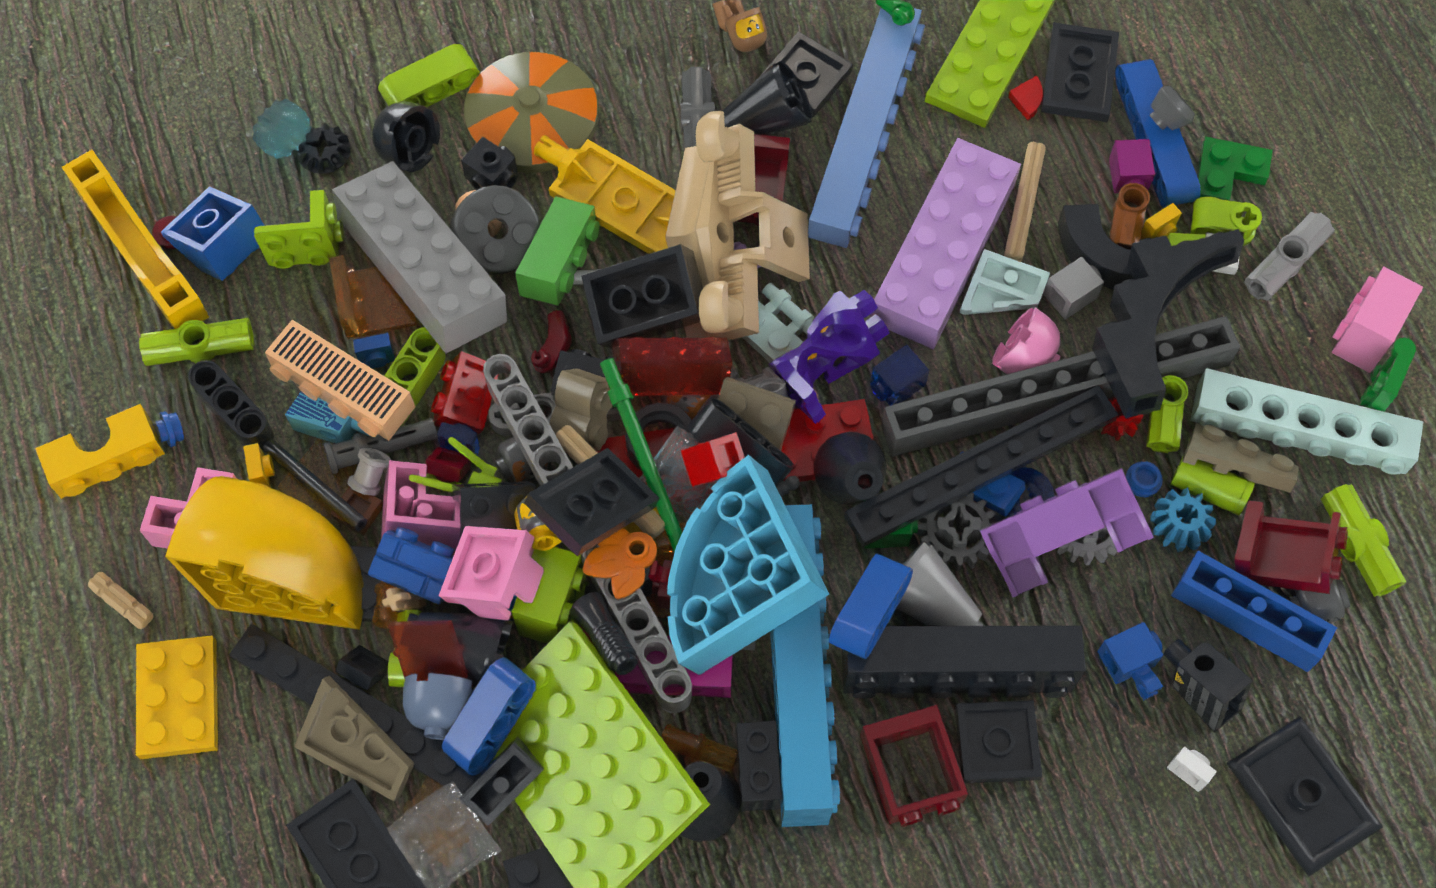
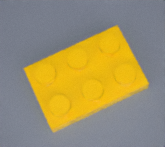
[136,635,218,759]

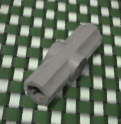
[1244,212,1335,301]

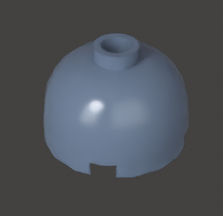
[403,673,477,740]

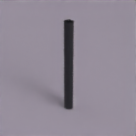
[263,439,367,531]

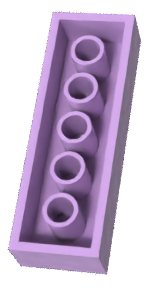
[870,138,1021,350]

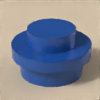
[155,411,184,447]
[1125,462,1163,498]

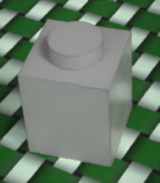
[1043,257,1104,320]

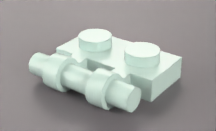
[742,283,814,363]

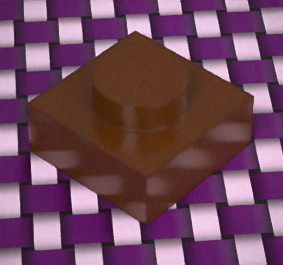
[330,486,383,536]

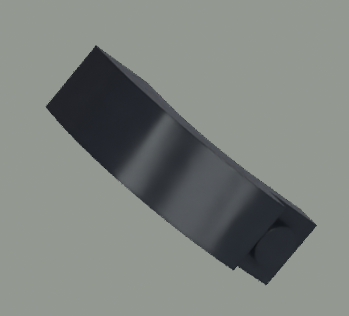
[1058,204,1134,290]

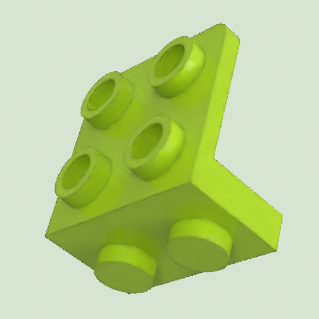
[254,190,344,269]

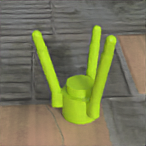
[409,437,503,493]

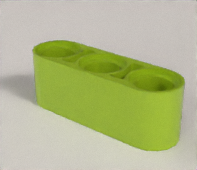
[378,44,480,108]
[384,327,446,426]

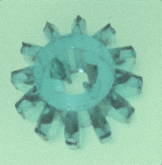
[252,99,311,159]

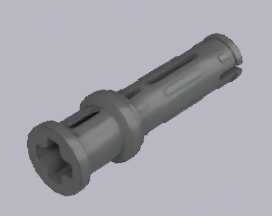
[323,417,438,475]

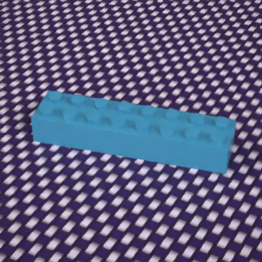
[770,504,840,827]

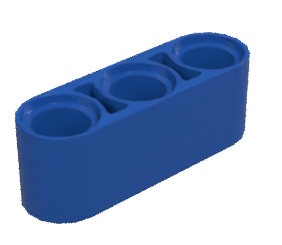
[829,553,913,659]
[442,658,536,776]

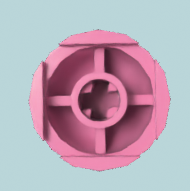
[992,307,1061,374]

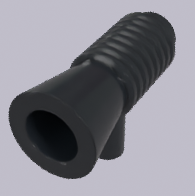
[569,592,637,675]

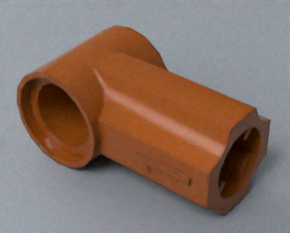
[1109,183,1150,250]

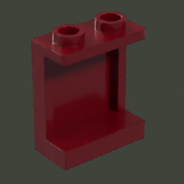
[733,134,790,226]
[1234,501,1348,594]

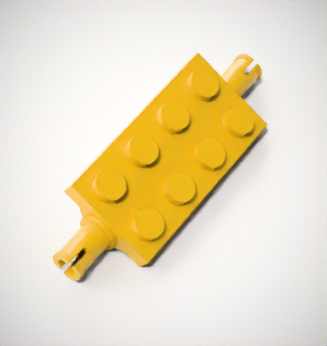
[534,135,676,254]

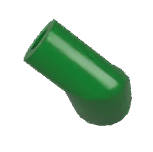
[876,0,915,26]

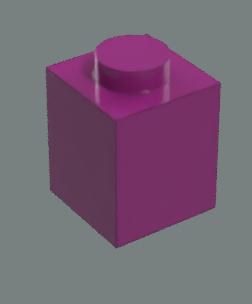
[1109,139,1155,194]

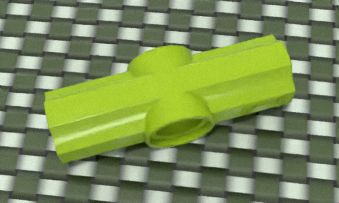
[139,318,255,366]
[1320,484,1406,597]

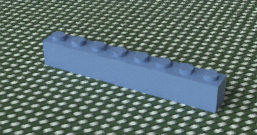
[808,8,925,248]

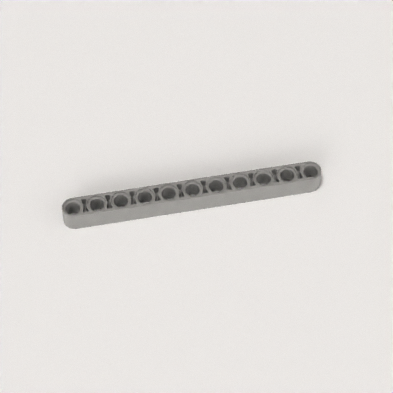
[483,354,692,713]

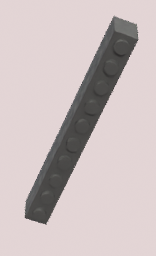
[881,316,1240,457]

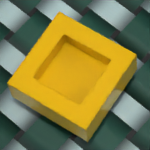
[1140,203,1182,240]
[243,443,275,488]

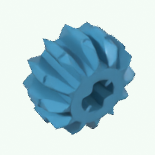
[1150,488,1216,552]

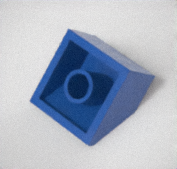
[161,186,265,281]

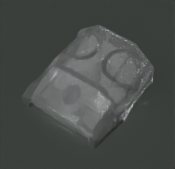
[387,781,501,888]

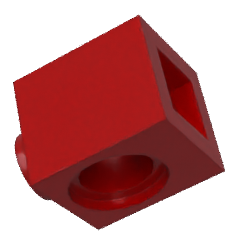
[680,432,745,487]

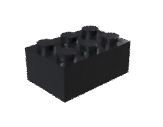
[581,244,703,349]

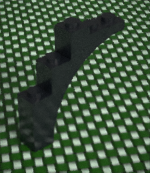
[1092,229,1244,419]

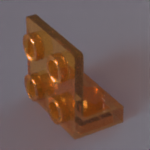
[329,255,417,339]

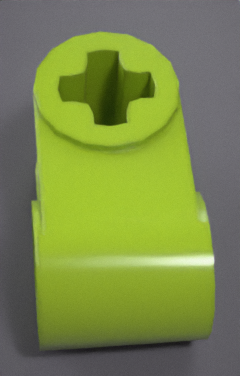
[1190,197,1262,246]

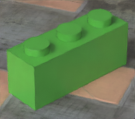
[515,196,600,306]

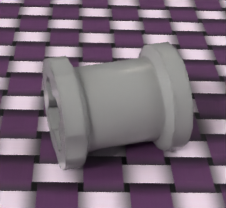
[347,448,391,496]

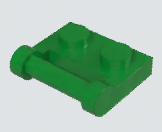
[1359,337,1416,412]

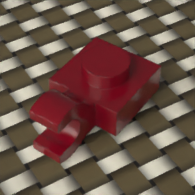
[648,560,672,609]

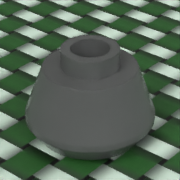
[1150,86,1195,131]

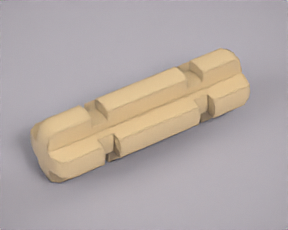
[88,572,154,629]
[382,588,427,611]

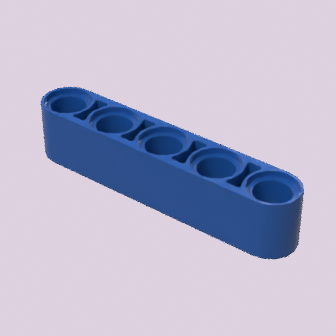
[1115,59,1200,208]

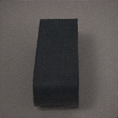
[188,360,274,451]
[687,397,794,488]

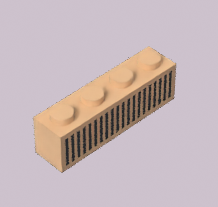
[265,320,415,441]

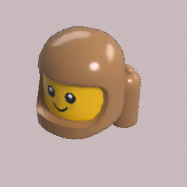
[712,0,767,52]

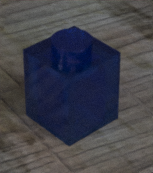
[870,344,930,406]

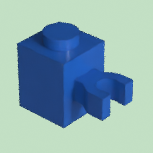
[1097,622,1164,701]

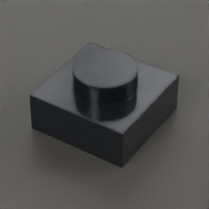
[335,645,389,690]

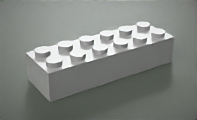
[332,161,507,353]

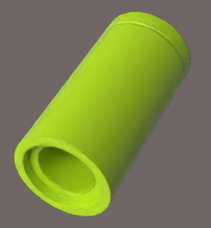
[1170,453,1255,516]

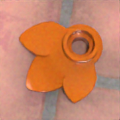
[582,528,657,599]

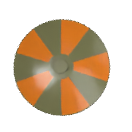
[464,52,599,173]

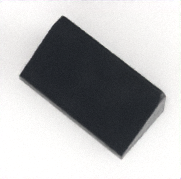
[459,737,544,826]

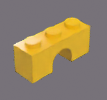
[35,404,165,499]

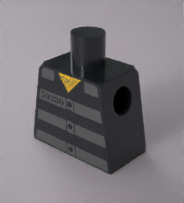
[1163,639,1253,733]

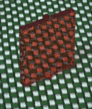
[388,620,468,681]

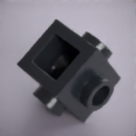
[461,137,518,190]

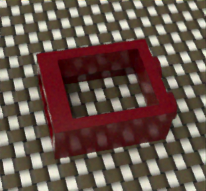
[860,705,968,827]

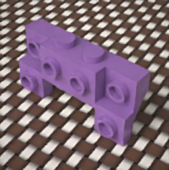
[980,468,1154,597]

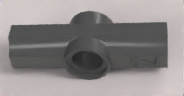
[680,67,715,150]

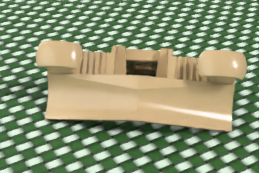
[665,111,810,347]

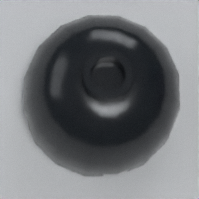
[372,101,440,172]

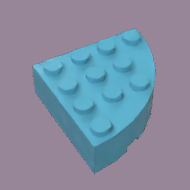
[667,455,829,675]

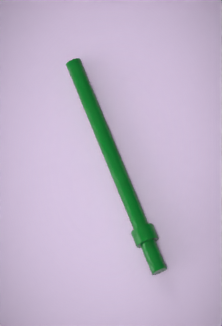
[600,358,683,553]

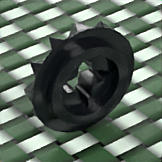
[295,123,351,174]

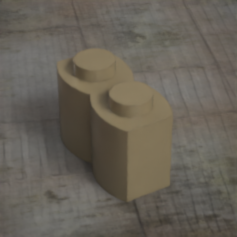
[550,368,612,451]

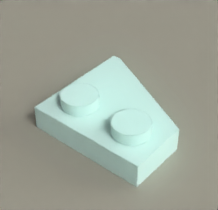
[960,249,1050,315]

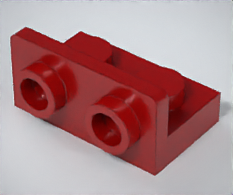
[431,351,499,434]

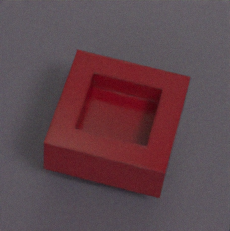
[425,446,472,482]

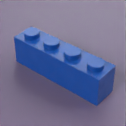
[1171,551,1338,672]

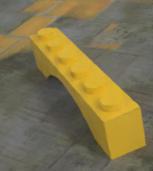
[62,149,209,329]

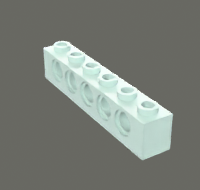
[1190,368,1423,474]

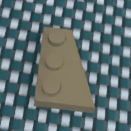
[1182,423,1299,493]
[294,675,415,801]

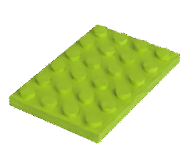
[492,622,710,888]

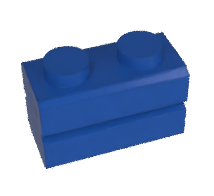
[368,527,454,604]

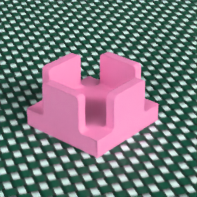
[439,526,544,620]

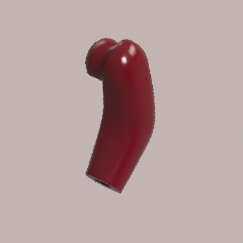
[531,310,572,374]

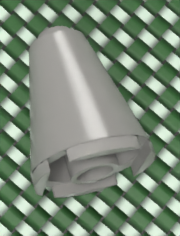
[896,540,983,626]

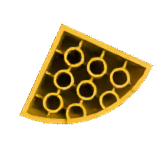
[165,476,364,630]

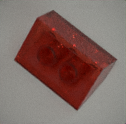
[612,337,732,396]

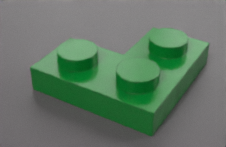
[1197,136,1273,201]

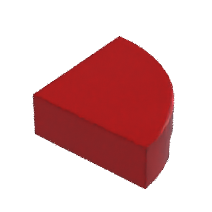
[1008,76,1043,121]

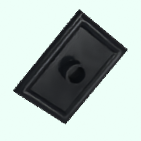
[1226,716,1383,877]

